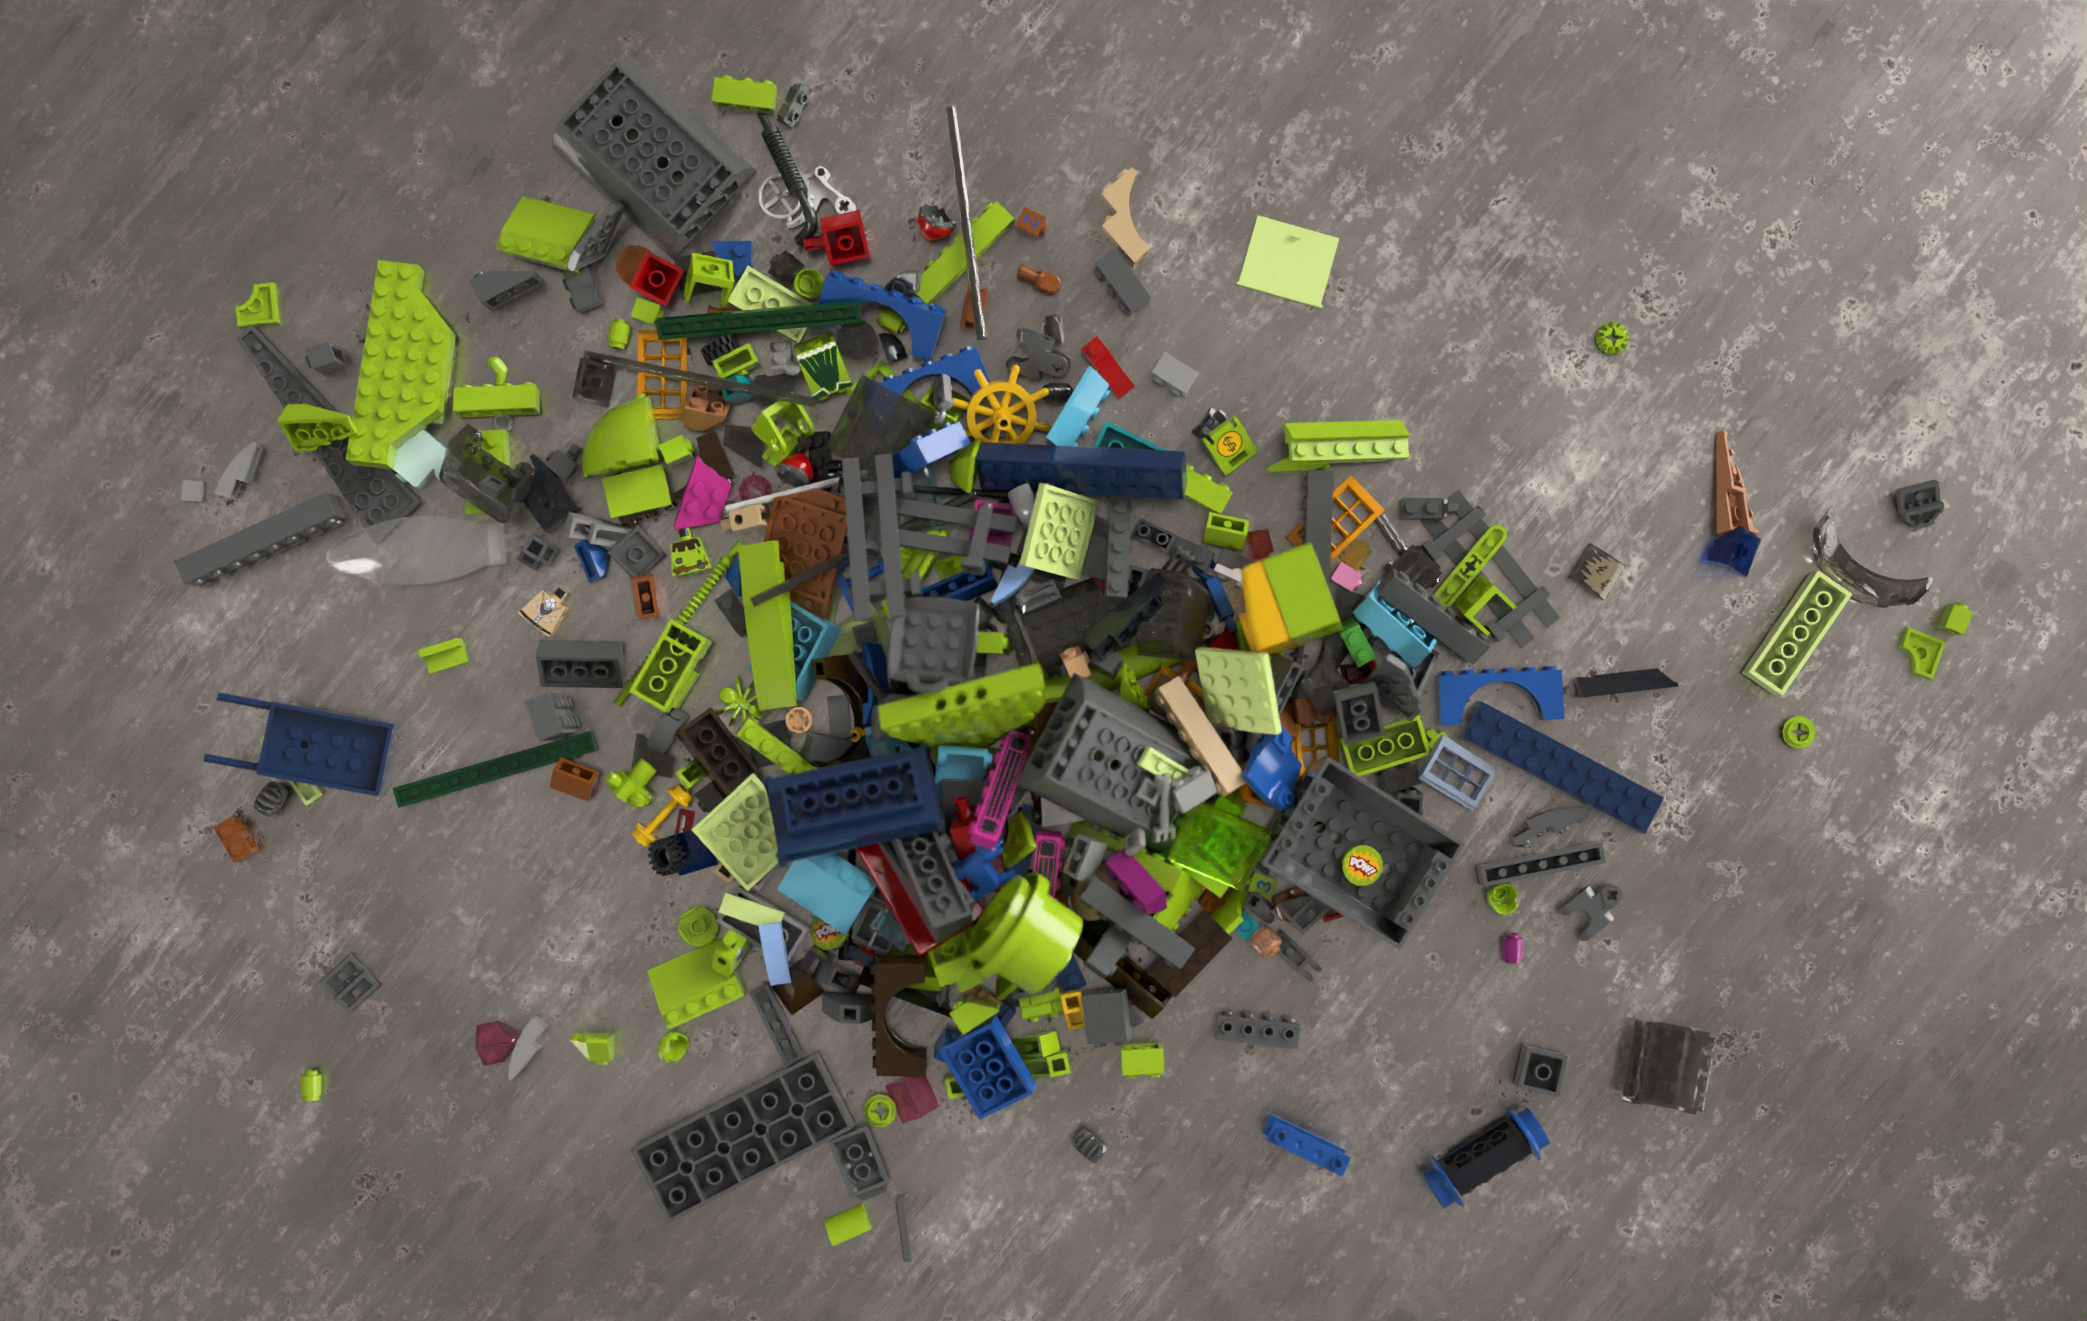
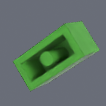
[1338,616,1377,668]

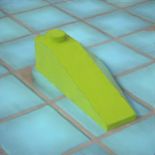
[277,404,358,452]

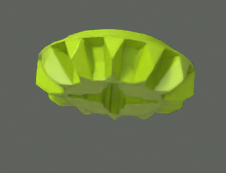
[1596,321,1630,355]
[1782,716,1816,749]
[864,1094,897,1127]

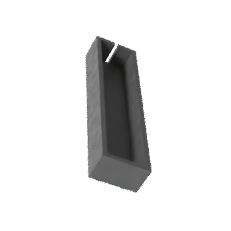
[174,492,348,588]

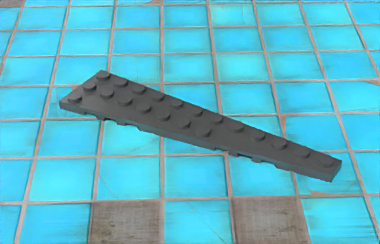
[236,325,422,544]

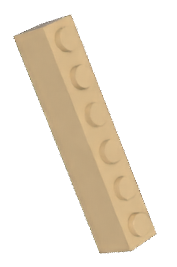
[1154,676,1246,798]

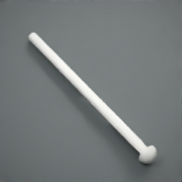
[725,464,877,513]

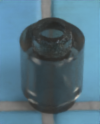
[1041,314,1065,345]
[1042,383,1074,404]

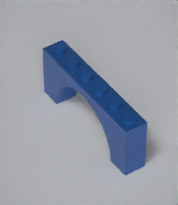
[818,271,947,361]
[861,346,994,439]
[1435,666,1565,725]

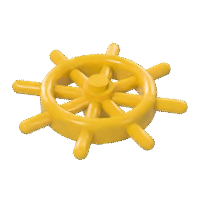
[952,365,1052,444]

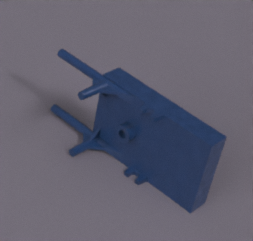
[203,692,394,796]

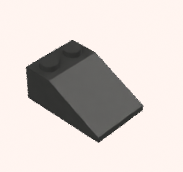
[470,271,544,310]

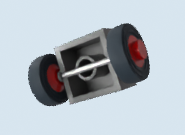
[846,888,902,968]

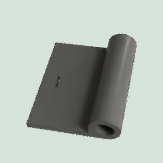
[941,773,1008,847]

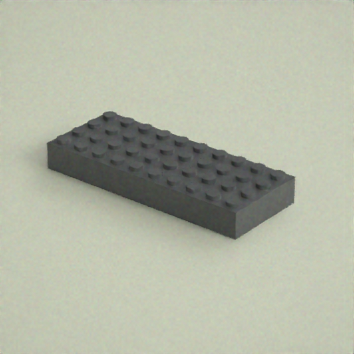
[630,1051,855,1224]

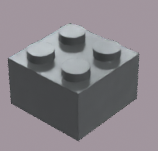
[1514,1044,1568,1097]

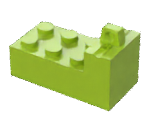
[629,619,712,713]

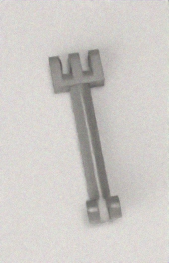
[1153,773,1176,843]

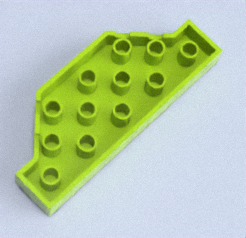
[346,260,456,470]

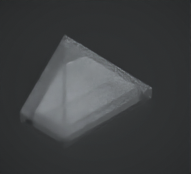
[1015,579,1061,614]

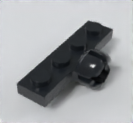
[809,431,843,492]

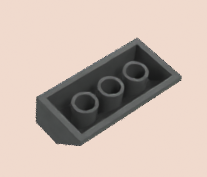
[536,640,624,688]

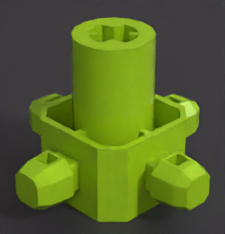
[605,758,657,809]

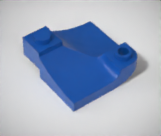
[1241,725,1302,810]

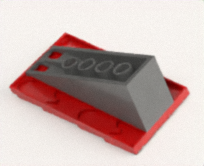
[855,834,986,957]

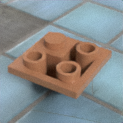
[683,384,731,432]

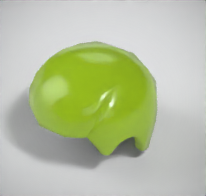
[793,268,825,300]
[1487,882,1519,915]
[657,1031,689,1063]

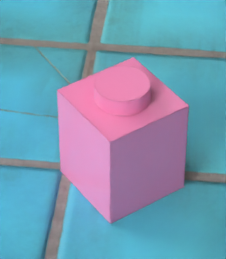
[1330,562,1363,593]

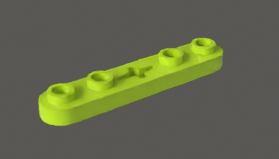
[1433,524,1507,608]

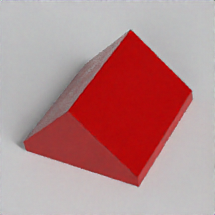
[629,251,685,307]

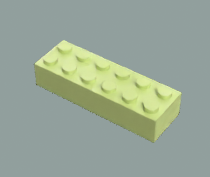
[1742,571,1852,696]

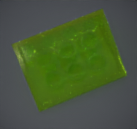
[1167,801,1270,891]

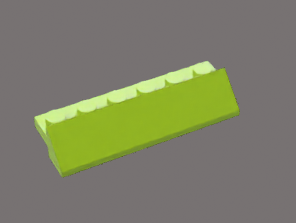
[1284,420,1410,464]

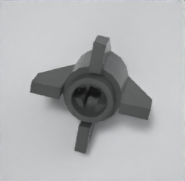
[1192,407,1227,441]

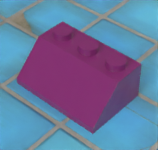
[1105,847,1167,914]

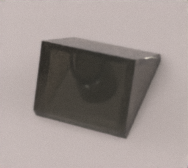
[572,358,616,408]

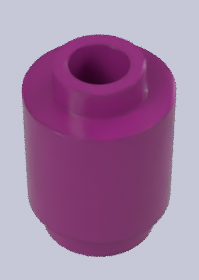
[1502,933,1524,964]

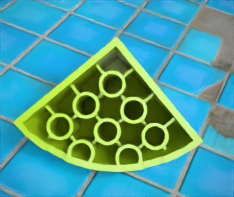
[581,394,664,479]

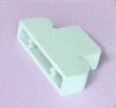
[393,429,464,489]

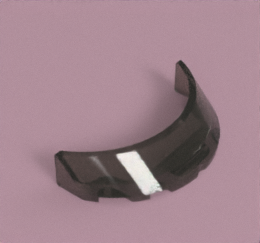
[1812,505,1933,608]

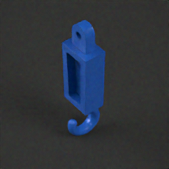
[1192,560,1237,633]

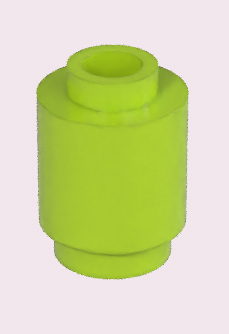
[876,307,907,335]
[607,318,630,350]
[300,1070,322,1101]

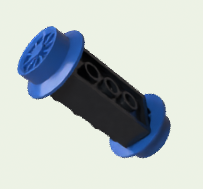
[1421,1108,1550,1209]

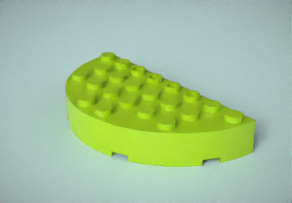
[878,663,1046,746]

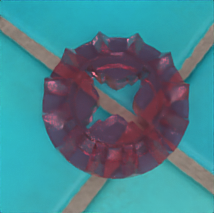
[739,475,772,505]

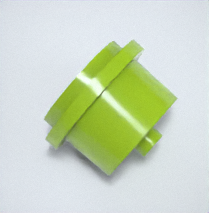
[967,872,1083,995]

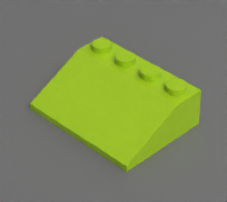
[496,196,596,274]
[647,937,747,1030]

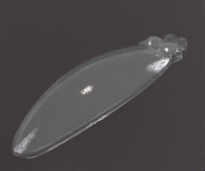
[326,516,522,585]

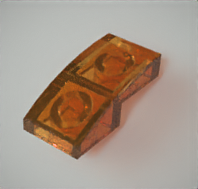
[1197,872,1239,915]

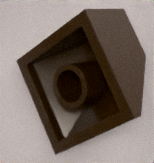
[768,958,825,1016]

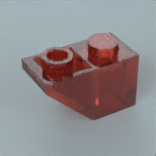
[1246,529,1274,560]

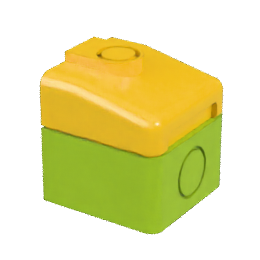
[1239,542,1343,656]

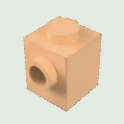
[1059,646,1091,679]

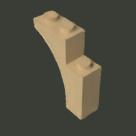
[1101,167,1150,266]

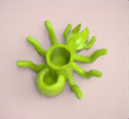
[716,675,766,726]

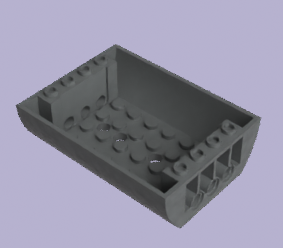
[552,57,756,259]
[1016,672,1201,853]
[1259,756,1465,950]

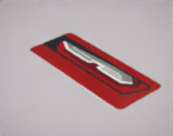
[674,809,695,850]

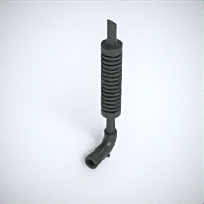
[757,112,818,247]

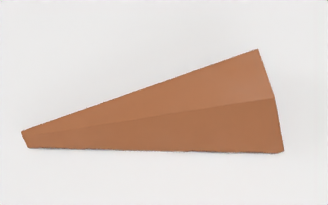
[1716,430,1759,537]

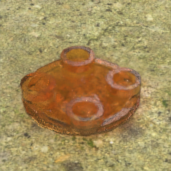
[616,245,652,285]

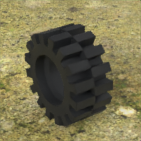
[700,334,739,366]
[648,837,687,876]

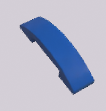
[862,642,889,725]

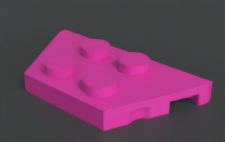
[673,456,731,530]

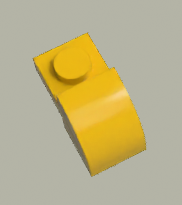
[1060,989,1085,1031]

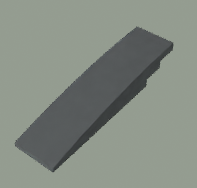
[891,831,972,929]

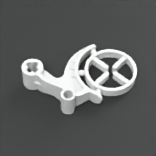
[758,166,856,229]

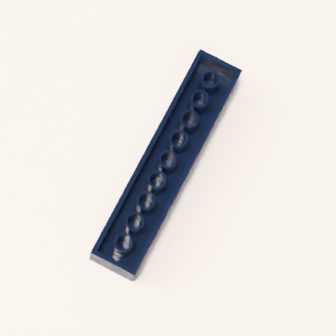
[976,442,1188,499]
[1458,701,1664,834]

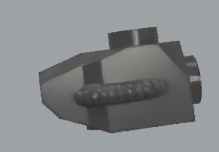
[1395,786,1425,816]

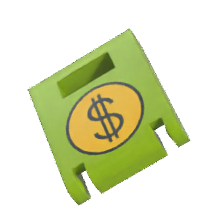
[1201,415,1258,476]

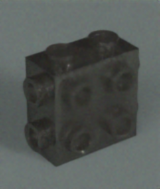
[1381,544,1442,590]

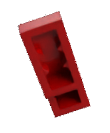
[1081,336,1135,399]

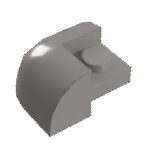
[1008,483,1035,531]

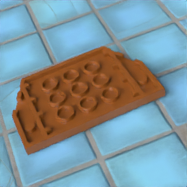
[764,489,847,620]

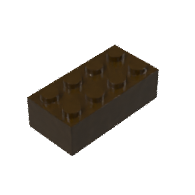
[676,707,761,798]
[1144,908,1233,998]

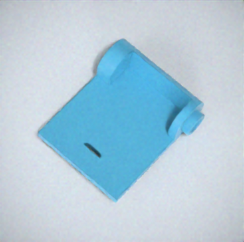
[935,745,992,803]

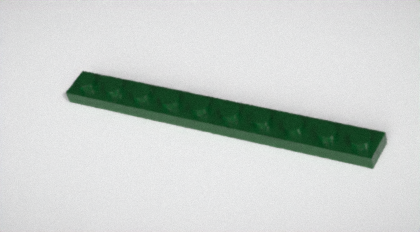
[655,300,862,340]
[393,731,597,808]

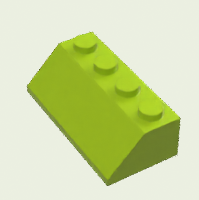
[1141,874,1204,948]

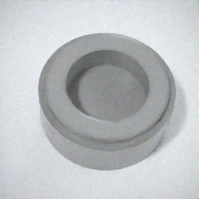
[492,415,514,432]

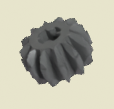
[254,781,288,817]
[1071,1129,1107,1163]

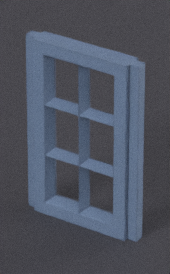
[1417,734,1497,811]

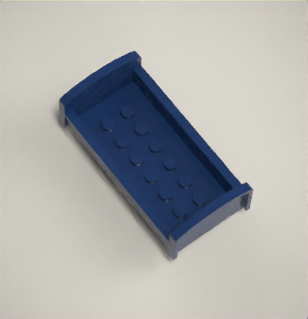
[762,743,946,868]

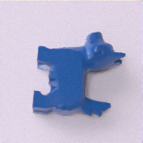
[953,839,1014,901]

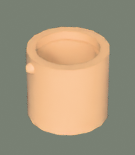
[785,707,814,734]

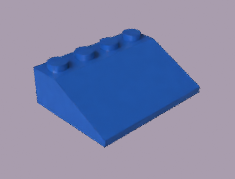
[938,1014,1036,1120]

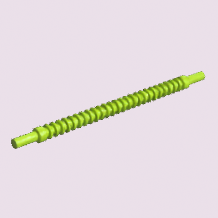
[613,540,745,707]

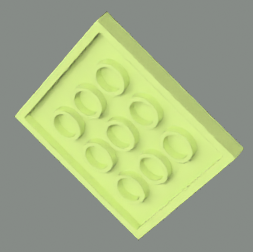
[1020,483,1099,581]
[1195,647,1281,735]
[692,773,779,891]

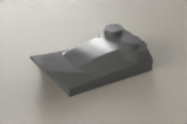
[828,1124,890,1201]

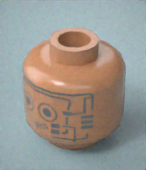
[1251,927,1282,958]

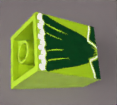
[794,331,852,400]

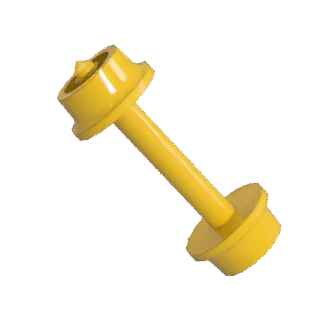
[631,783,693,848]

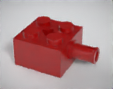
[803,210,870,266]
[950,796,978,860]

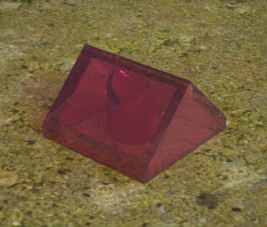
[885,1077,940,1123]

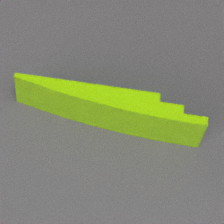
[738,540,797,711]

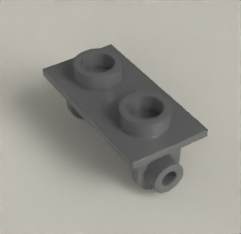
[777,83,810,129]

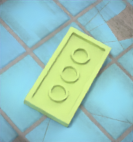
[728,266,812,343]

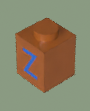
[1015,207,1048,240]

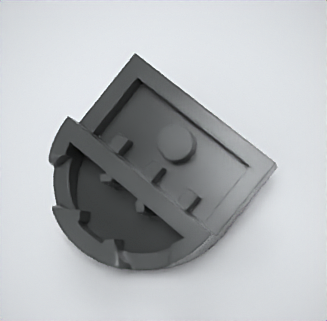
[1896,479,1944,528]

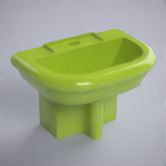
[882,521,950,595]

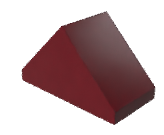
[1340,660,1376,685]

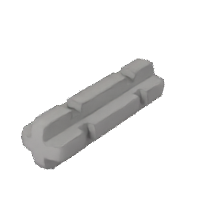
[1375,514,1405,551]

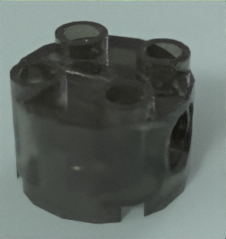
[836,320,879,364]

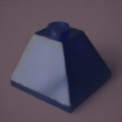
[1707,526,1761,577]
[668,830,719,876]

